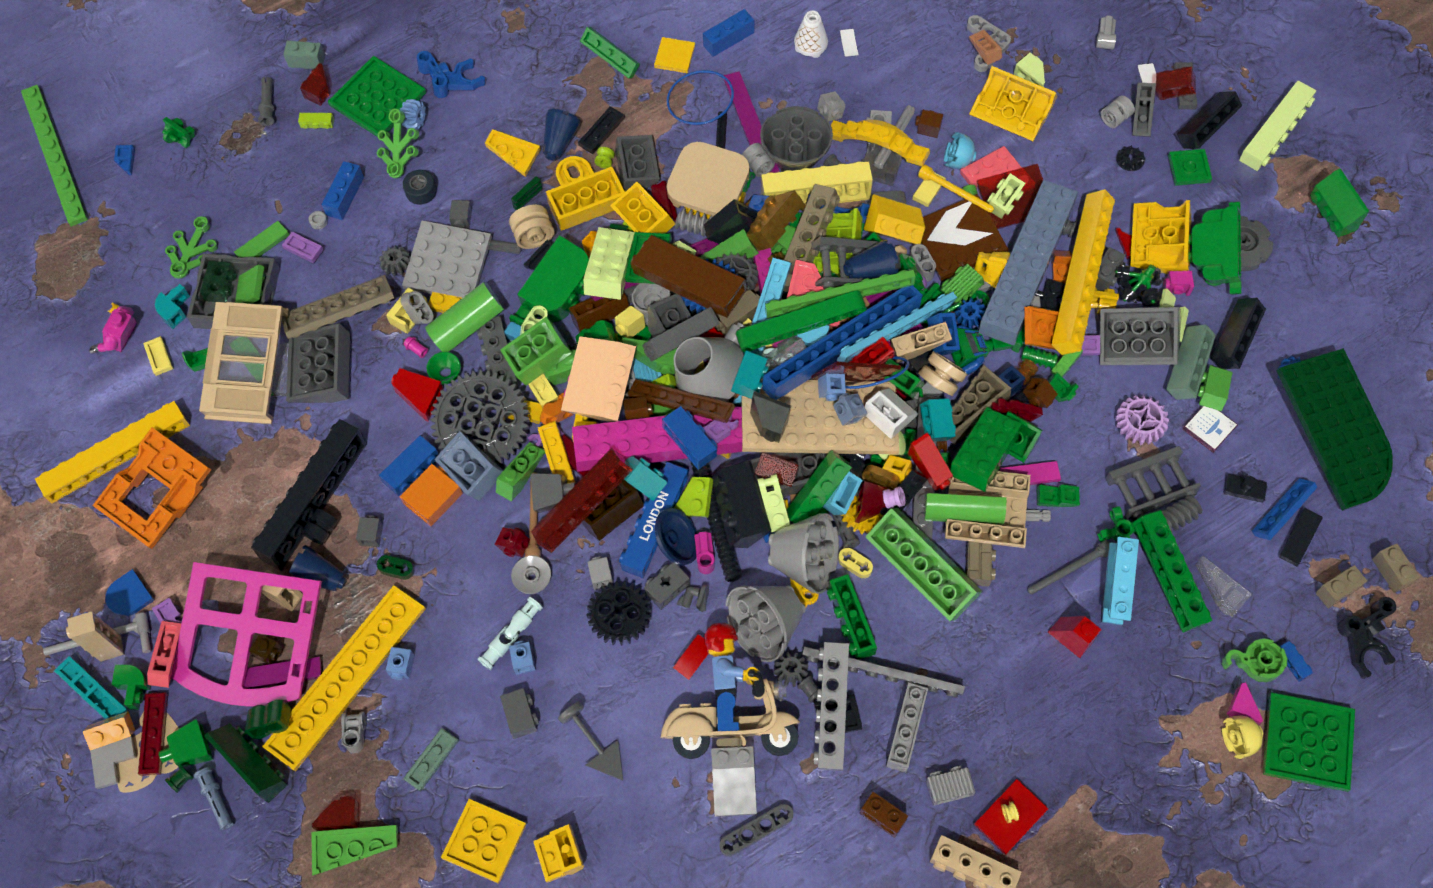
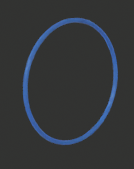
[667,70,734,125]
[840,356,910,389]

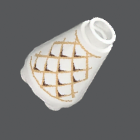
[794,11,828,58]

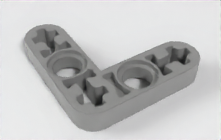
[967,15,1011,72]

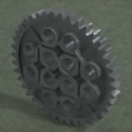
[430,370,531,465]

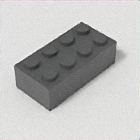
[748,452,827,500]

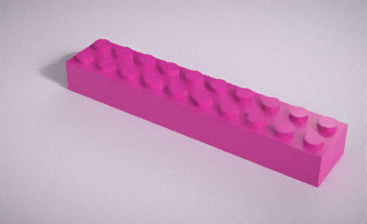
[572,407,742,472]

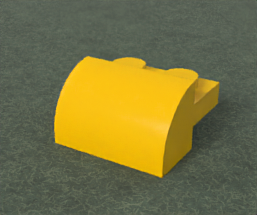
[533,824,584,882]

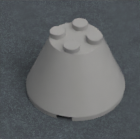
[768,513,839,594]
[726,585,806,662]

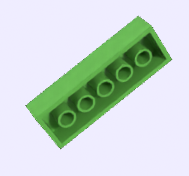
[865,508,983,621]

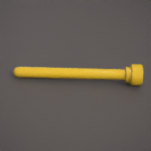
[918,165,994,213]

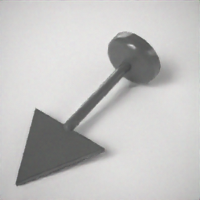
[558,701,623,781]

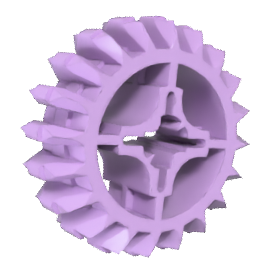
[1116,395,1169,446]

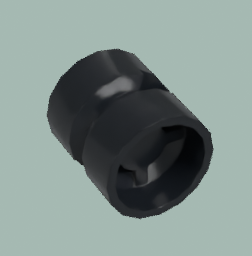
[301,508,338,545]

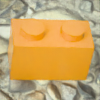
[83,711,135,751]

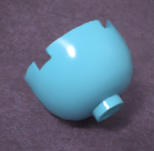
[944,132,976,169]

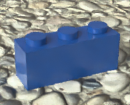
[703,9,755,57]
[321,161,364,220]
[662,406,718,470]
[379,435,439,496]

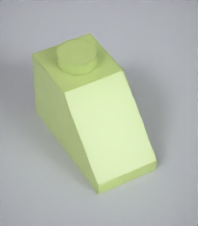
[1014,53,1045,87]

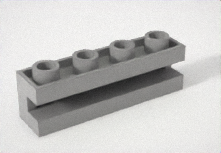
[886,683,928,773]

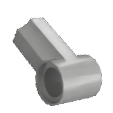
[1096,16,1116,50]

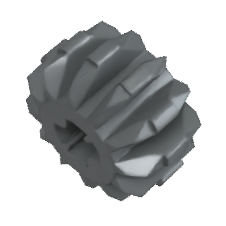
[379,245,410,277]
[774,652,808,687]

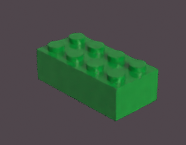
[950,407,1022,492]

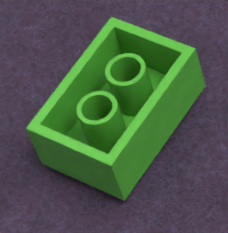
[500,317,572,386]

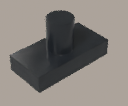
[1224,474,1267,503]

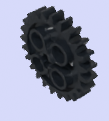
[586,581,652,646]

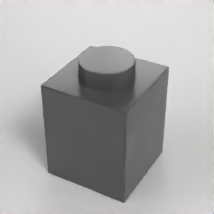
[449,200,472,229]
[356,516,383,547]

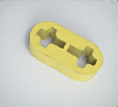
[838,548,873,578]

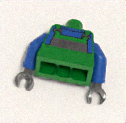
[951,325,993,384]

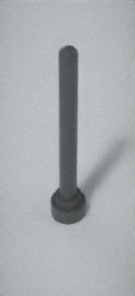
[1028,540,1109,594]

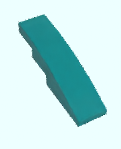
[54,656,127,719]

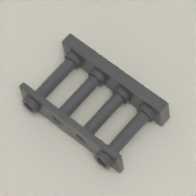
[811,236,878,289]
[1105,446,1201,519]

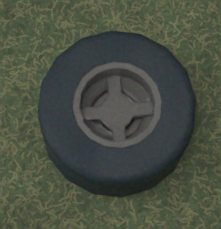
[403,169,437,205]

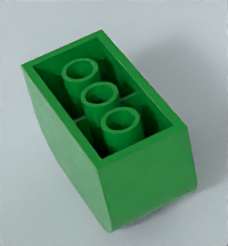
[517,235,589,322]

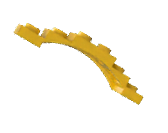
[831,120,930,166]

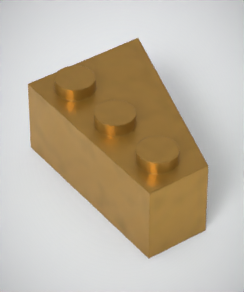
[746,190,806,251]

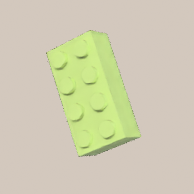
[584,227,635,300]

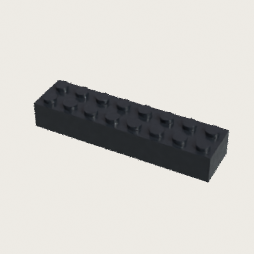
[251,419,367,571]

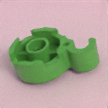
[1222,638,1287,683]

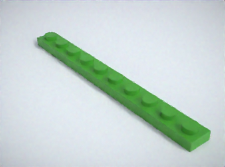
[21,85,88,227]

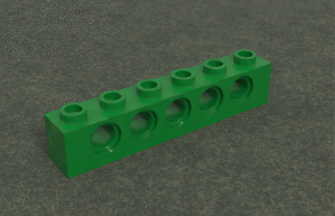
[1132,510,1213,633]

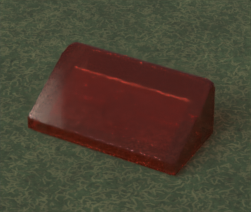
[755,452,799,487]

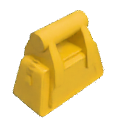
[974,252,1010,288]

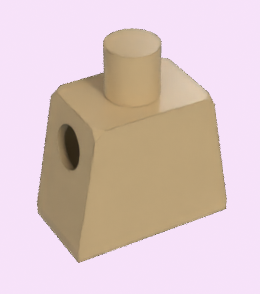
[261,570,303,612]

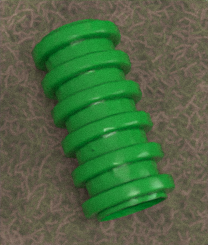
[1021,345,1058,370]

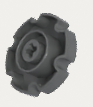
[1241,216,1273,271]

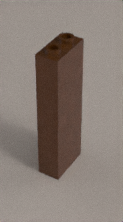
[630,235,747,318]

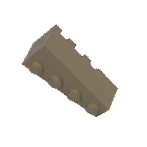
[949,365,1011,445]

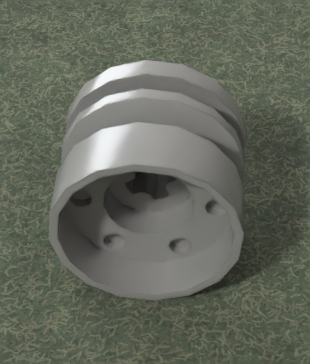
[632,283,671,327]

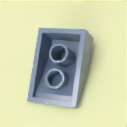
[434,431,503,501]

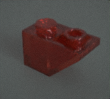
[300,63,331,106]

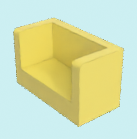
[386,288,428,334]

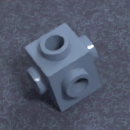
[833,393,868,426]

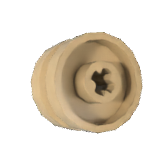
[509,204,554,249]
[918,351,968,396]

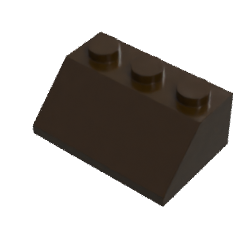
[571,473,644,541]

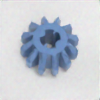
[400,99,426,129]

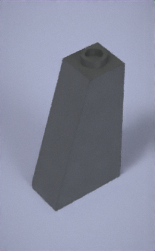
[642,307,720,362]

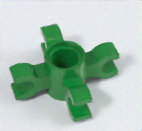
[1097,506,1137,542]

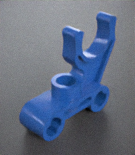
[416,51,485,98]

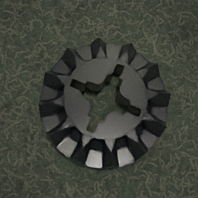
[1116,145,1146,171]

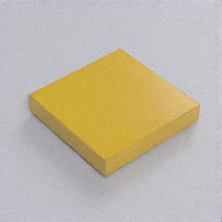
[654,37,695,74]

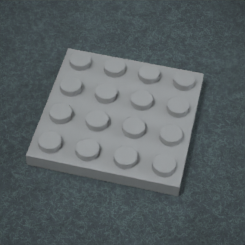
[402,221,492,298]

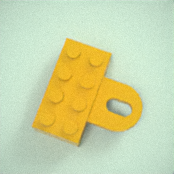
[546,156,625,231]

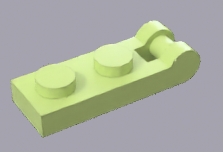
[757,474,790,533]

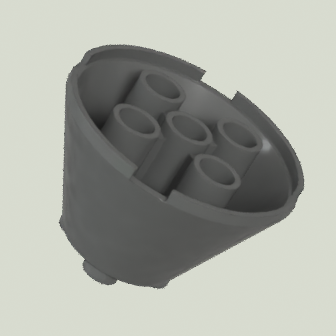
[760,106,833,172]

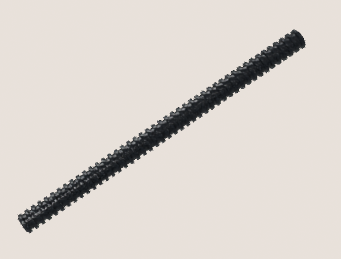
[665,374,742,582]

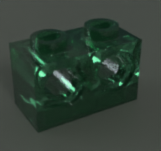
[200,261,236,303]

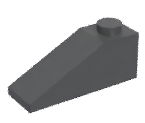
[1132,82,1156,137]

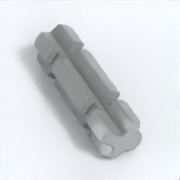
[1026,510,1051,522]

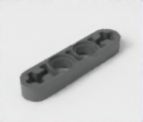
[719,804,793,857]

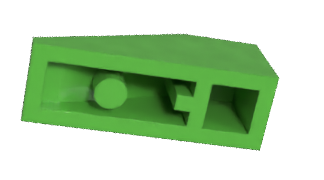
[622,337,677,374]

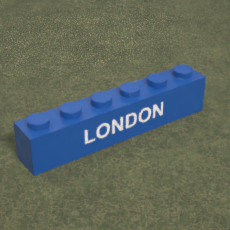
[619,462,689,578]

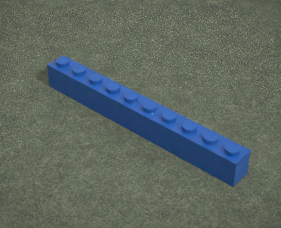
[762,285,922,400]

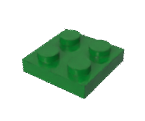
[1168,149,1212,186]

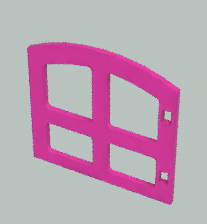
[171,562,322,706]

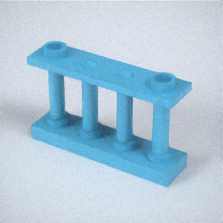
[1101,537,1139,625]

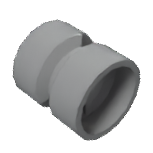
[1101,95,1135,128]
[742,143,775,177]

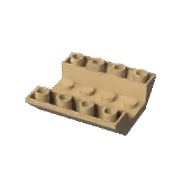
[945,471,1031,548]

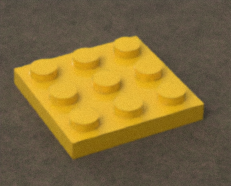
[441,799,527,884]

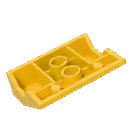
[969,66,1057,142]
[1130,200,1192,274]

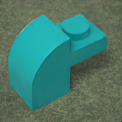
[155,284,190,329]

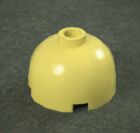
[1222,715,1263,759]

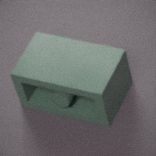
[283,41,325,70]

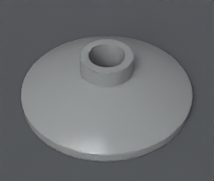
[511,556,551,594]

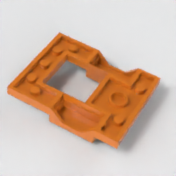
[92,427,212,549]

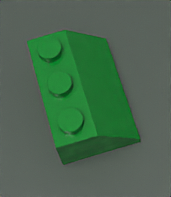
[1310,168,1369,238]

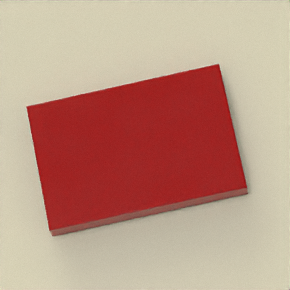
[974,779,1048,855]

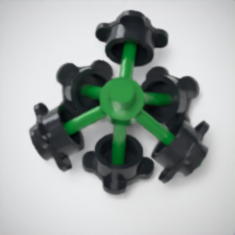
[1115,262,1162,306]

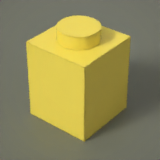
[615,306,645,339]

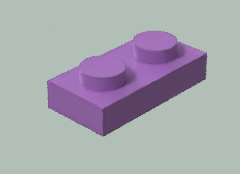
[282,232,323,264]

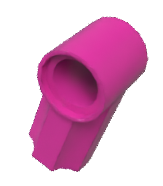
[694,532,715,574]

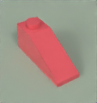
[147,621,181,688]

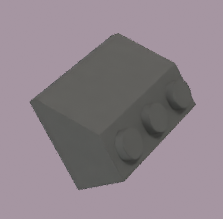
[615,135,660,192]

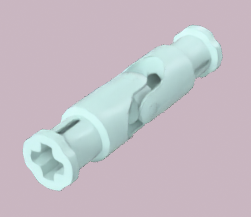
[477,597,543,670]

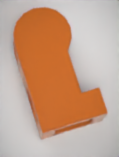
[540,393,573,425]

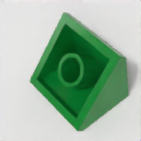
[1006,411,1043,463]

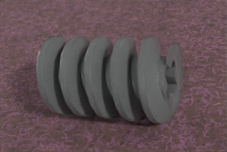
[1162,495,1203,532]

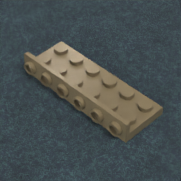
[282,275,394,339]

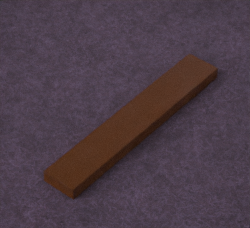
[627,379,735,423]

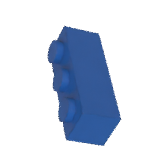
[1279,641,1313,682]

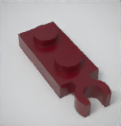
[992,398,1043,422]

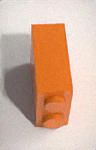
[400,464,463,527]

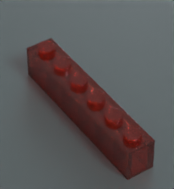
[531,448,633,553]

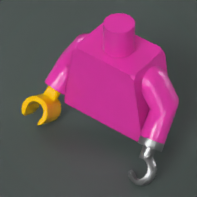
[89,302,137,354]

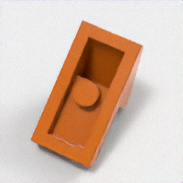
[1051,250,1072,284]

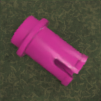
[404,336,428,358]

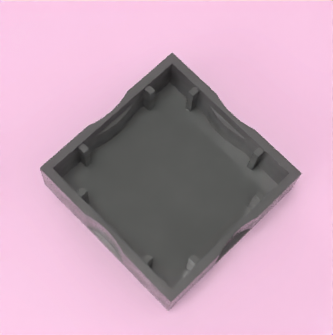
[187,254,280,329]

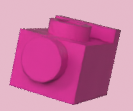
[1163,271,1194,296]

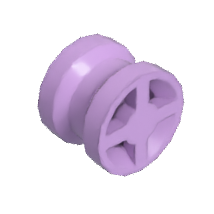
[883,487,905,509]

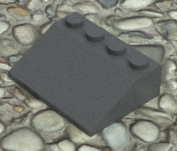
[1100,307,1181,365]
[286,323,350,403]

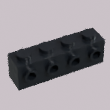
[1177,91,1242,149]
[1211,297,1266,369]

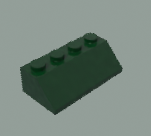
[204,723,288,803]

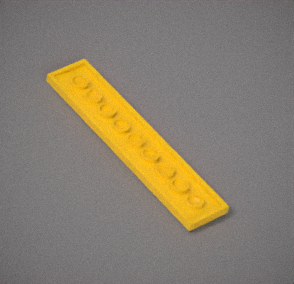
[262,585,426,772]

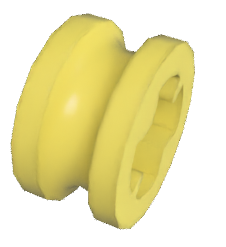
[1002,802,1019,823]

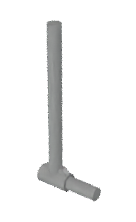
[43,613,151,656]

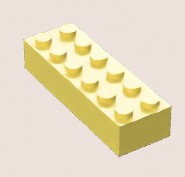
[761,161,873,205]

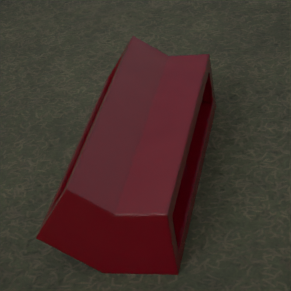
[651,181,677,223]

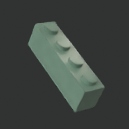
[1167,325,1216,400]

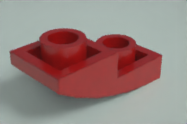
[673,634,709,680]

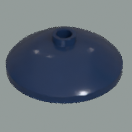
[655,508,697,566]

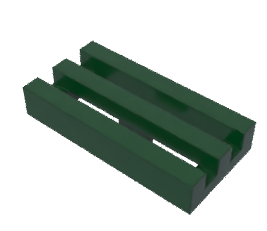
[511,176,543,210]

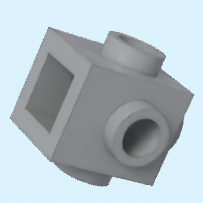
[817,91,845,121]

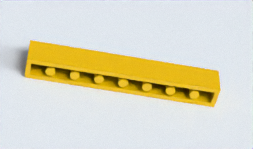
[35,401,190,504]

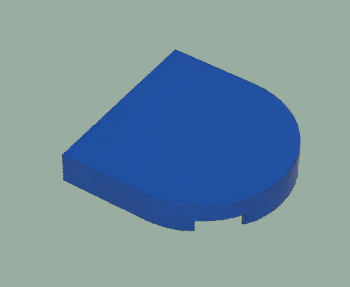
[105,569,154,616]

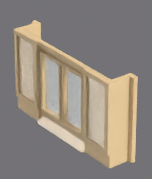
[199,302,289,424]

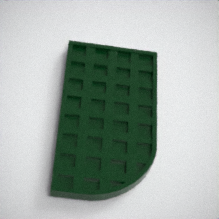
[1276,348,1393,511]

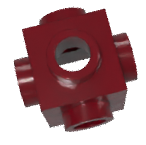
[495,527,530,557]

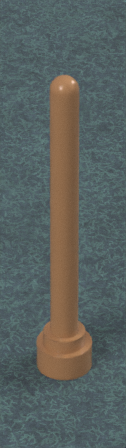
[525,472,541,558]

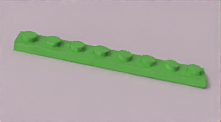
[765,270,916,319]

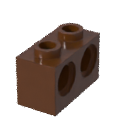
[860,792,908,838]

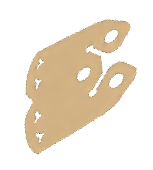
[116,711,179,793]

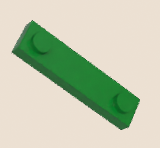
[580,27,640,79]

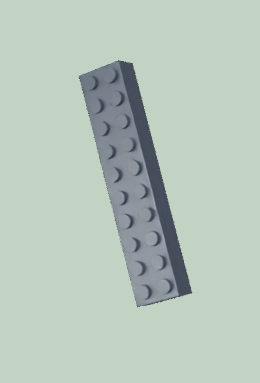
[979,180,1078,345]

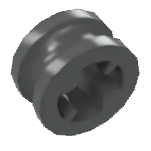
[1062,219,1077,238]

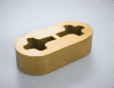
[862,465,900,490]

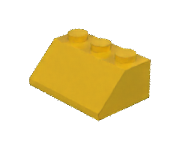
[610,182,675,234]
[864,194,925,245]

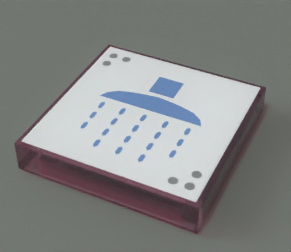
[1183,406,1238,453]

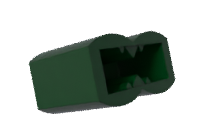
[245,699,291,739]

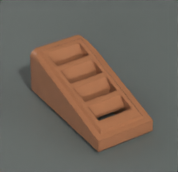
[969,30,1002,65]

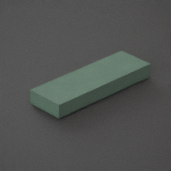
[403,728,459,792]

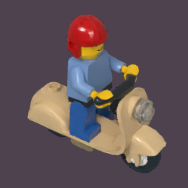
[660,623,800,759]

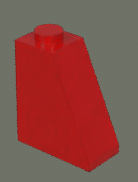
[391,368,444,422]
[908,433,953,491]
[1048,616,1102,658]

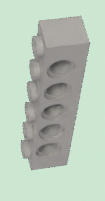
[814,642,849,771]

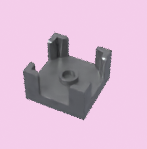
[861,142,903,186]

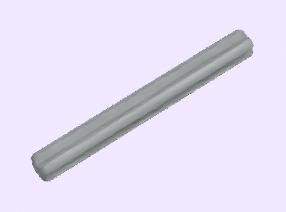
[873,105,915,169]

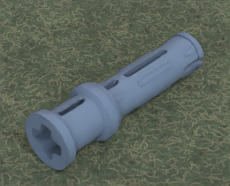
[194,767,233,830]

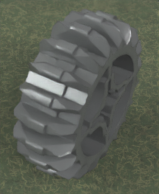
[712,252,758,290]

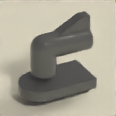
[677,584,709,612]

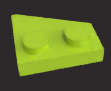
[674,477,713,518]

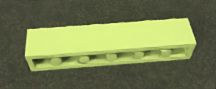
[1239,80,1316,171]

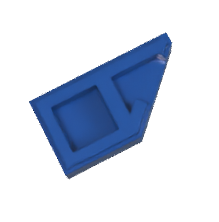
[114,145,135,175]

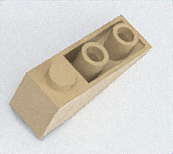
[891,322,952,363]

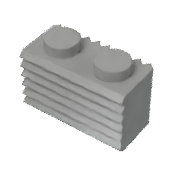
[926,766,975,806]

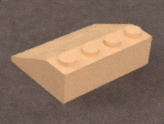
[561,337,636,422]

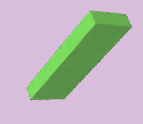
[234,221,289,258]

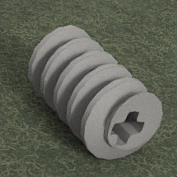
[675,207,712,236]

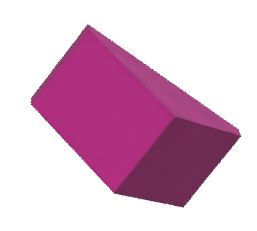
[1227,682,1263,725]

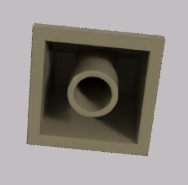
[714,290,760,337]

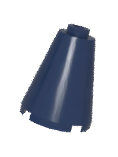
[543,109,580,161]
[843,240,899,279]
[289,545,347,591]

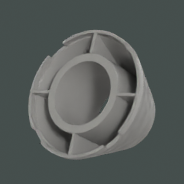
[674,337,744,402]

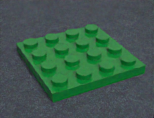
[328,56,426,137]
[1263,693,1355,792]

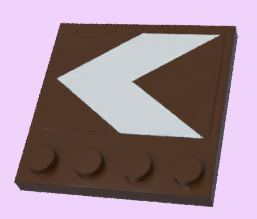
[921,194,1008,281]

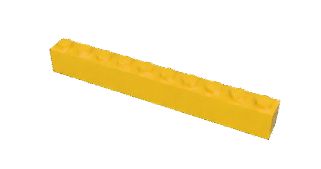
[1052,189,1115,355]

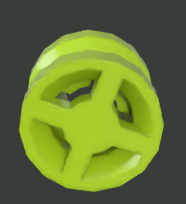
[594,147,615,169]

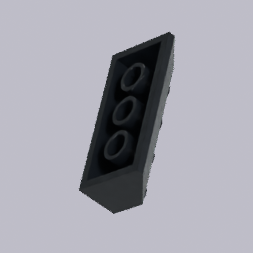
[710,461,771,548]

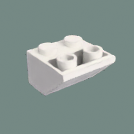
[865,388,918,439]

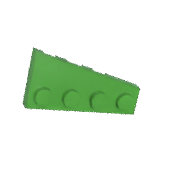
[311,825,398,876]

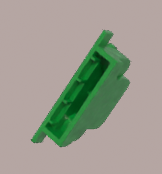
[1189,202,1242,295]

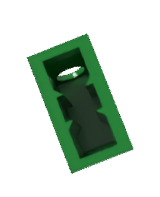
[159,719,214,767]

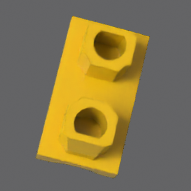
[1091,287,1119,314]

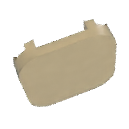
[667,142,750,217]

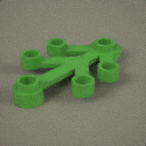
[377,109,419,178]
[165,216,218,279]

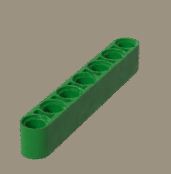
[736,290,867,352]

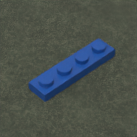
[1252,478,1318,540]

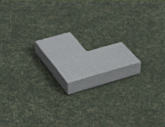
[90,737,136,789]

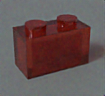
[1156,66,1196,100]

